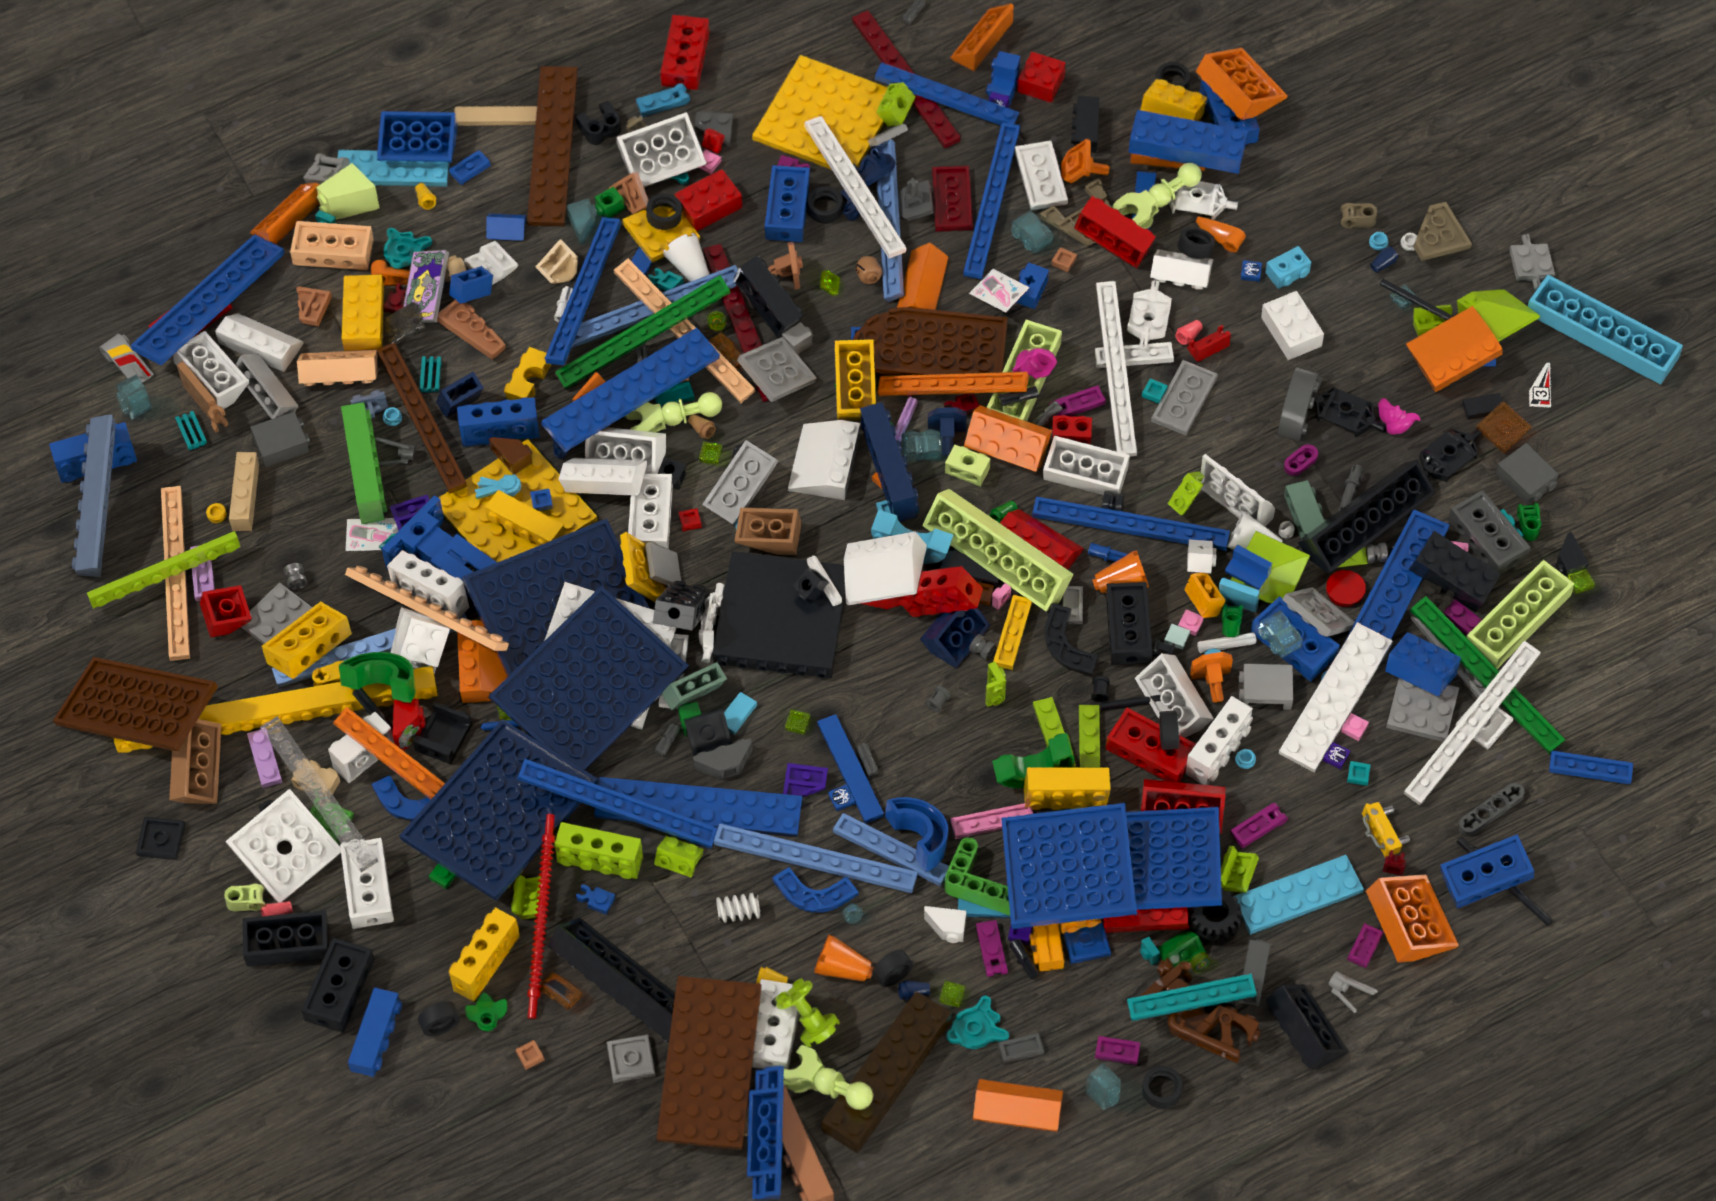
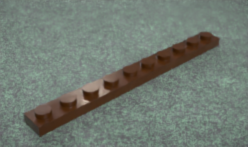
[377,342,467,494]

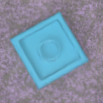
[1219,578,1259,613]

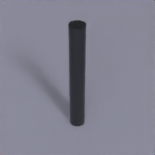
[1101,695,1161,711]

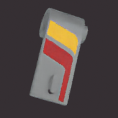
[99,334,154,389]

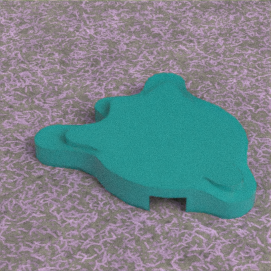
[384,228,432,269]
[947,996,1009,1049]

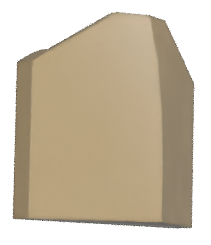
[536,239,578,284]

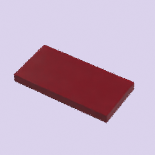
[932,166,973,232]

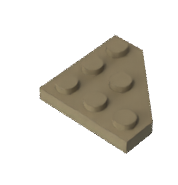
[1413,202,1472,261]

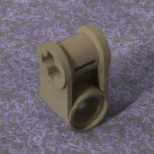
[1341,203,1377,228]

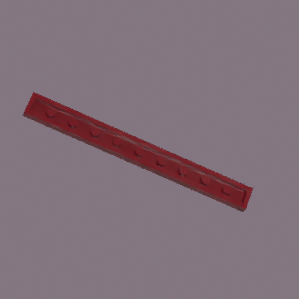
[852,10,960,149]
[703,243,769,402]

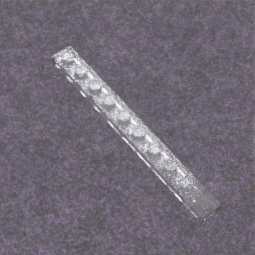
[260,716,379,873]

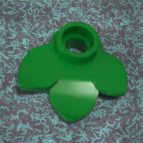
[465,993,507,1032]

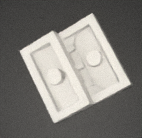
[464,241,518,285]

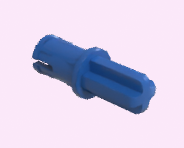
[1088,543,1128,562]

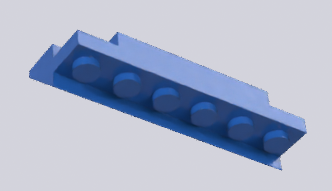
[747,1066,784,1200]

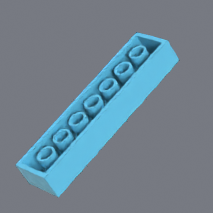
[1528,275,1683,385]

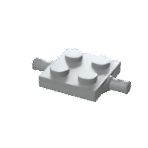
[1509,234,1555,291]

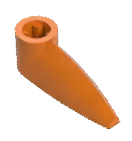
[1196,217,1246,253]
[371,260,410,286]

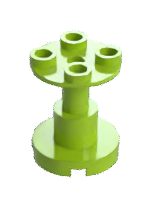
[775,978,840,1047]

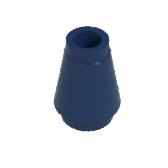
[1370,246,1399,273]
[898,980,930,1001]

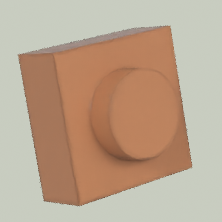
[1051,247,1077,272]
[515,1040,544,1070]

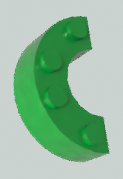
[339,652,416,703]
[992,733,1075,788]

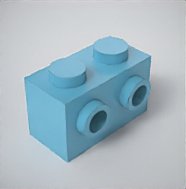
[1266,246,1311,289]

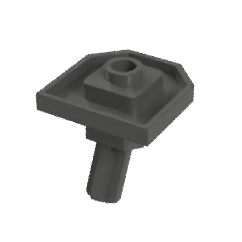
[898,178,934,222]

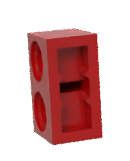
[1052,415,1092,445]

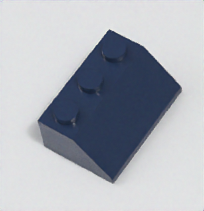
[920,608,991,668]

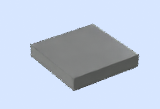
[645,542,681,586]
[607,1035,655,1083]

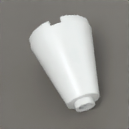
[664,233,710,282]
[1227,512,1283,550]

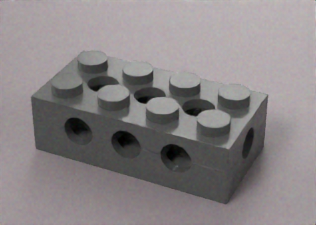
[1448,490,1530,574]

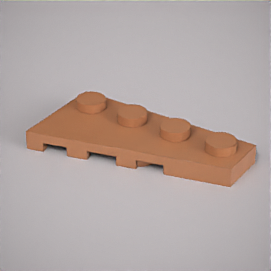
[437,300,505,360]

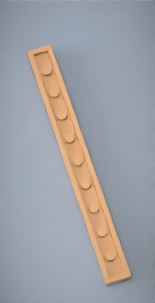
[614,259,755,403]
[161,486,190,661]
[345,566,509,651]

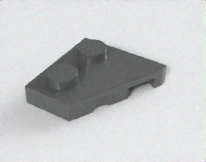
[695,111,733,147]

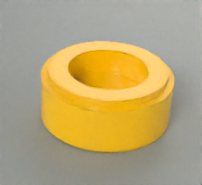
[206,503,227,523]

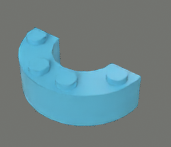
[871,509,953,564]

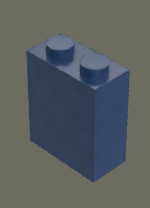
[436,372,484,418]

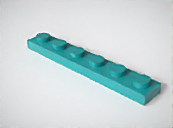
[1127,973,1256,1021]

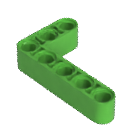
[944,837,1010,915]

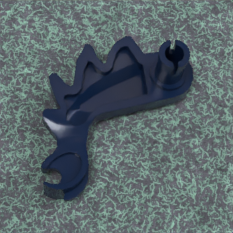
[840,146,896,221]

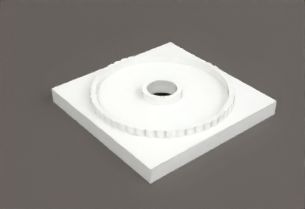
[226,789,341,903]

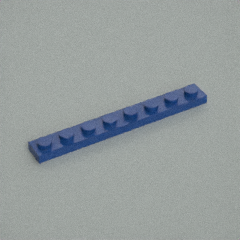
[874,62,1019,125]

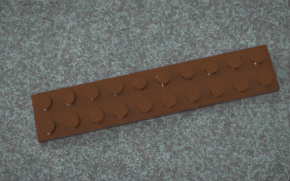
[527,66,578,226]

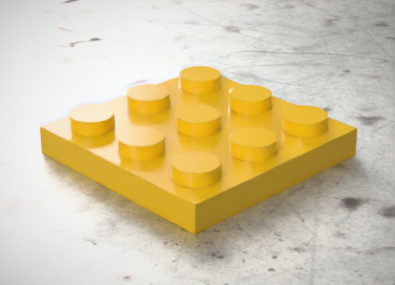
[623,206,700,263]
[620,532,666,602]

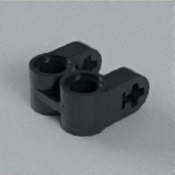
[574,100,621,145]

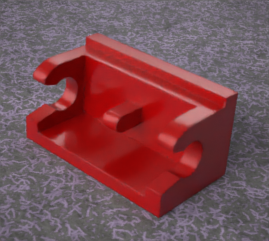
[1187,325,1231,363]

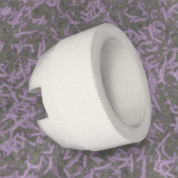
[1278,521,1295,538]

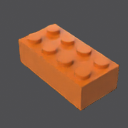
[964,405,1052,472]

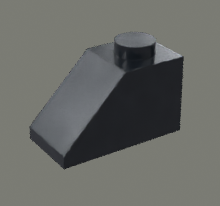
[1555,532,1589,579]

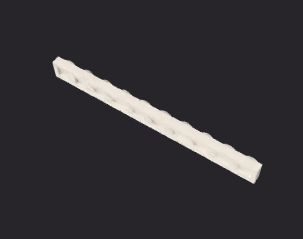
[805,116,906,258]
[1096,281,1137,457]
[1404,641,1541,805]

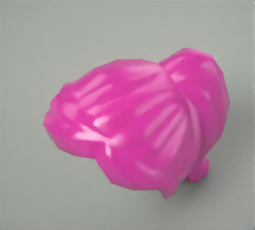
[1012,348,1057,379]
[1378,398,1420,435]

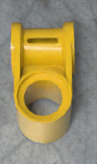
[312,661,343,686]

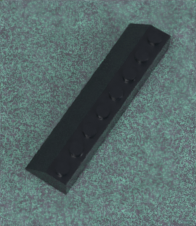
[1298,459,1436,573]
[547,918,675,1043]

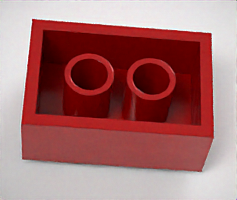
[674,169,743,232]

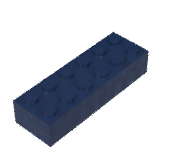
[860,402,919,522]

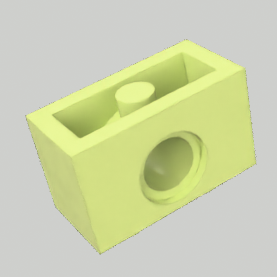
[945,445,990,487]

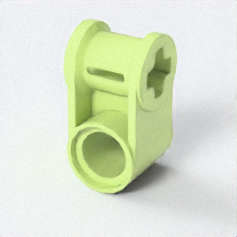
[224,884,265,912]

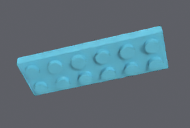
[338,150,450,186]
[1233,855,1364,935]

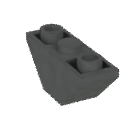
[693,738,752,780]

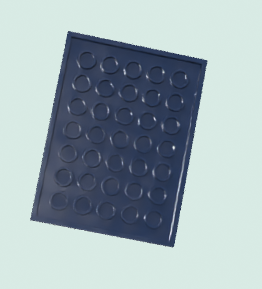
[462,518,650,677]
[489,585,689,771]
[399,719,599,901]

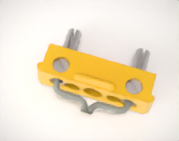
[1362,802,1410,857]

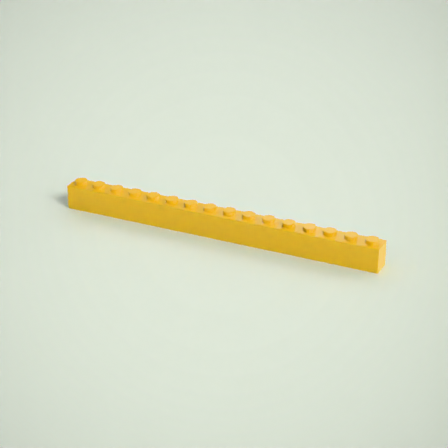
[114,666,438,753]

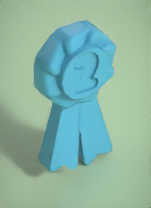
[475,475,522,499]

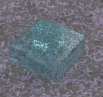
[1390,284,1416,310]

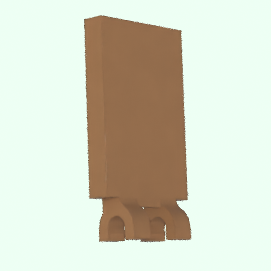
[177,361,228,433]

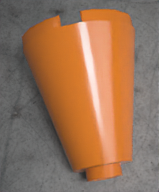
[1092,550,1149,593]
[814,935,874,982]

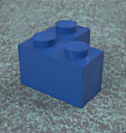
[986,51,1021,107]

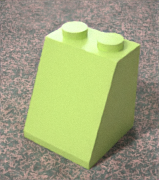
[316,163,379,220]

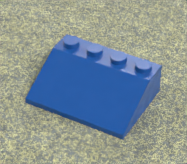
[377,111,457,162]

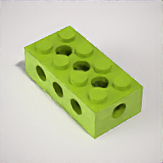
[554,822,643,879]

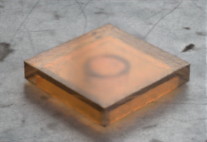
[1476,401,1531,454]

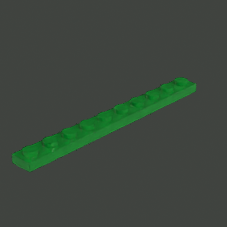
[555,275,731,390]
[1411,596,1565,754]

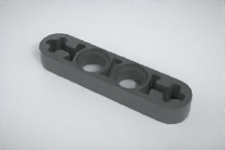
[1458,783,1524,836]

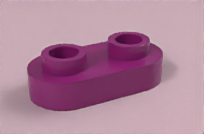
[1284,444,1318,476]

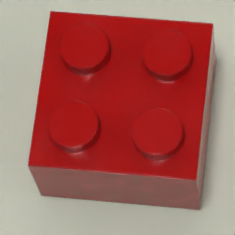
[1018,51,1066,103]

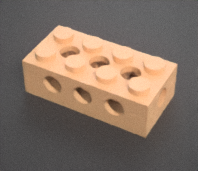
[290,221,374,270]

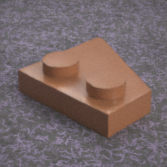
[609,172,649,214]
[297,287,332,326]

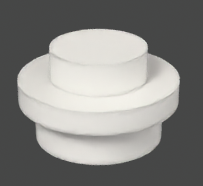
[1401,233,1417,251]

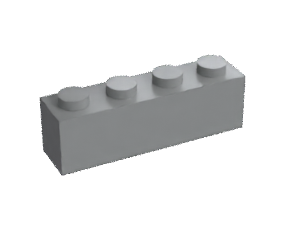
[235,354,299,419]

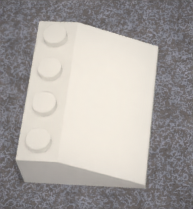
[616,112,707,187]
[788,420,860,500]
[1201,454,1275,526]
[844,531,927,605]

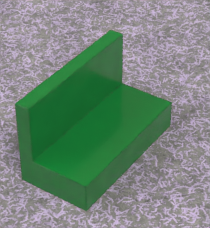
[1157,930,1205,968]

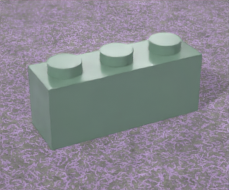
[1284,480,1326,539]
[662,662,727,711]

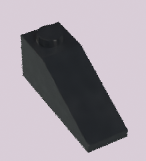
[940,550,999,591]

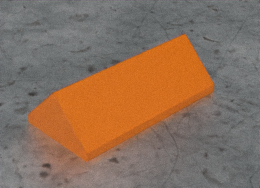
[950,3,1014,71]
[250,182,320,245]
[897,243,949,310]
[973,1079,1063,1132]

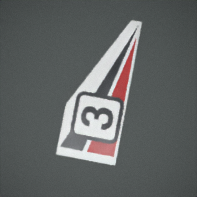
[1529,363,1551,407]

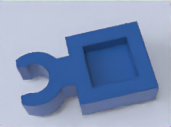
[576,885,615,915]

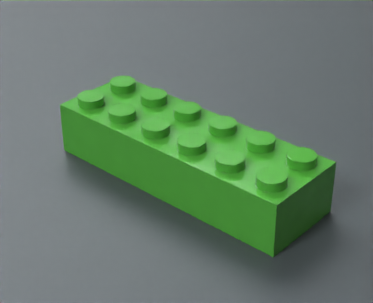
[341,402,387,524]

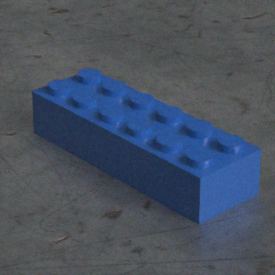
[1129,110,1248,174]

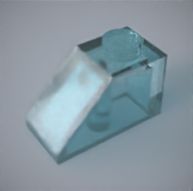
[567,199,597,245]

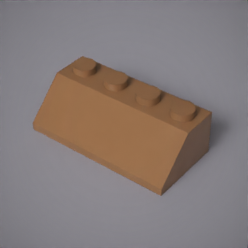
[169,719,221,804]

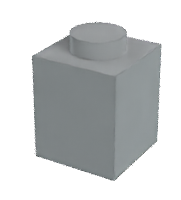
[782,322,813,355]

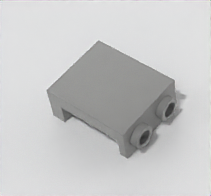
[1239,664,1293,710]

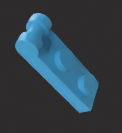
[636,83,691,117]

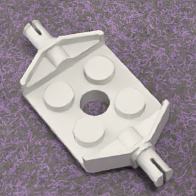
[1169,181,1238,220]
[1127,280,1172,349]
[699,583,724,663]

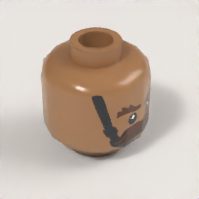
[855,256,883,284]

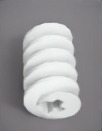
[716,893,760,923]

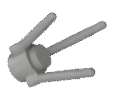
[1329,971,1378,1013]

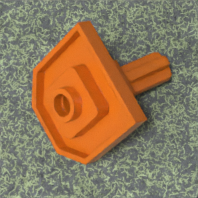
[1061,139,1109,184]
[1190,652,1233,702]

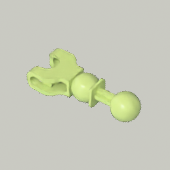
[1113,163,1202,229]
[625,392,722,433]
[784,1045,873,1110]

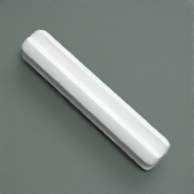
[807,556,842,606]
[1197,632,1256,653]

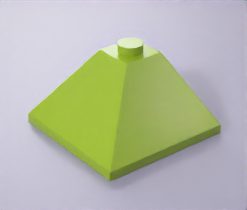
[1457,289,1540,342]
[1231,531,1310,604]

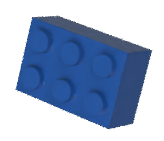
[1385,632,1461,697]

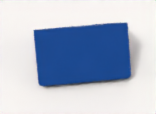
[486,213,526,240]
[1225,545,1272,590]

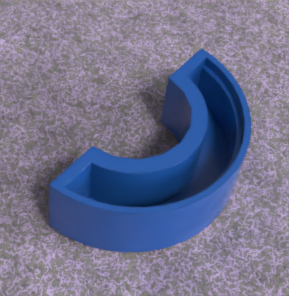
[885,797,948,872]

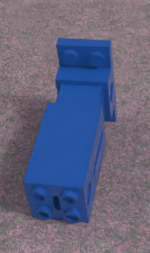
[382,495,497,611]

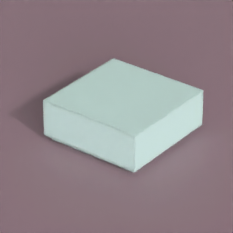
[1164,624,1190,650]

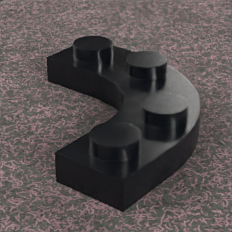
[1045,603,1098,676]

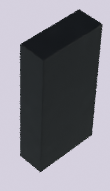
[1462,393,1506,420]

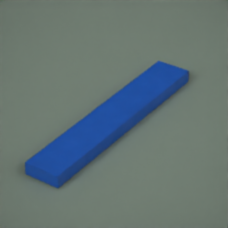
[817,714,884,824]

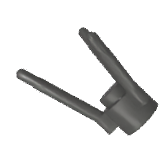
[375,436,416,465]

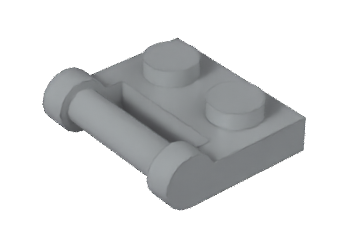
[303,153,350,185]

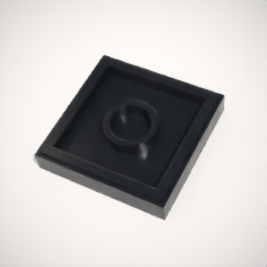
[683,708,732,757]
[136,817,185,860]

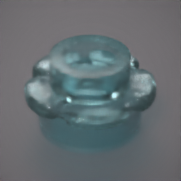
[843,904,863,924]

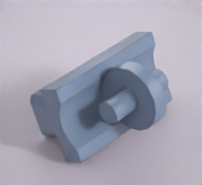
[350,390,388,418]

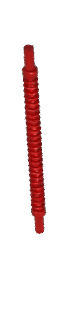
[527,814,555,1019]

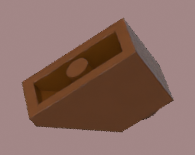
[489,437,532,475]

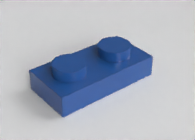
[449,150,491,185]

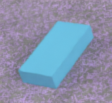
[724,692,757,735]

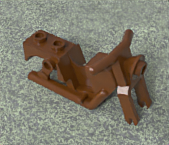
[1140,958,1261,1064]

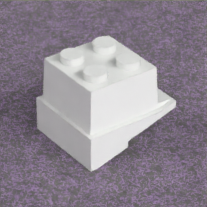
[391,607,450,674]

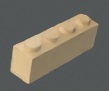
[229,452,259,531]

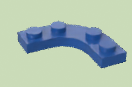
[372,775,430,822]
[772,867,858,913]

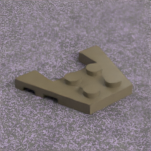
[1040,178,1112,246]

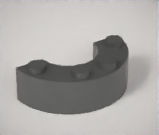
[1277,367,1323,441]

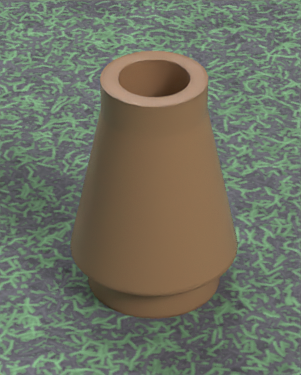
[688,414,716,439]

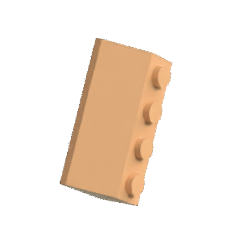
[297,350,378,386]

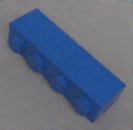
[348,988,402,1077]

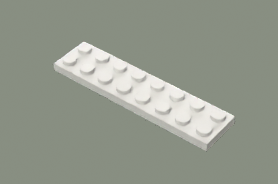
[1279,623,1393,773]

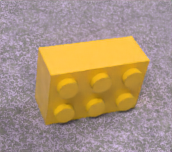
[1140,79,1208,121]

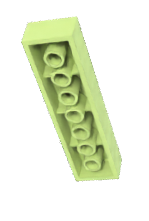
[922,489,1074,612]

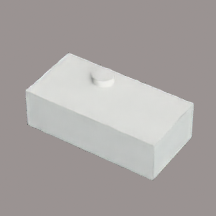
[1043,436,1129,495]

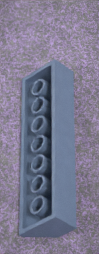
[72,415,116,577]

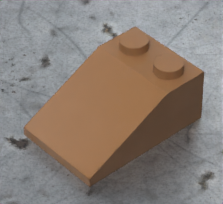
[735,508,802,555]

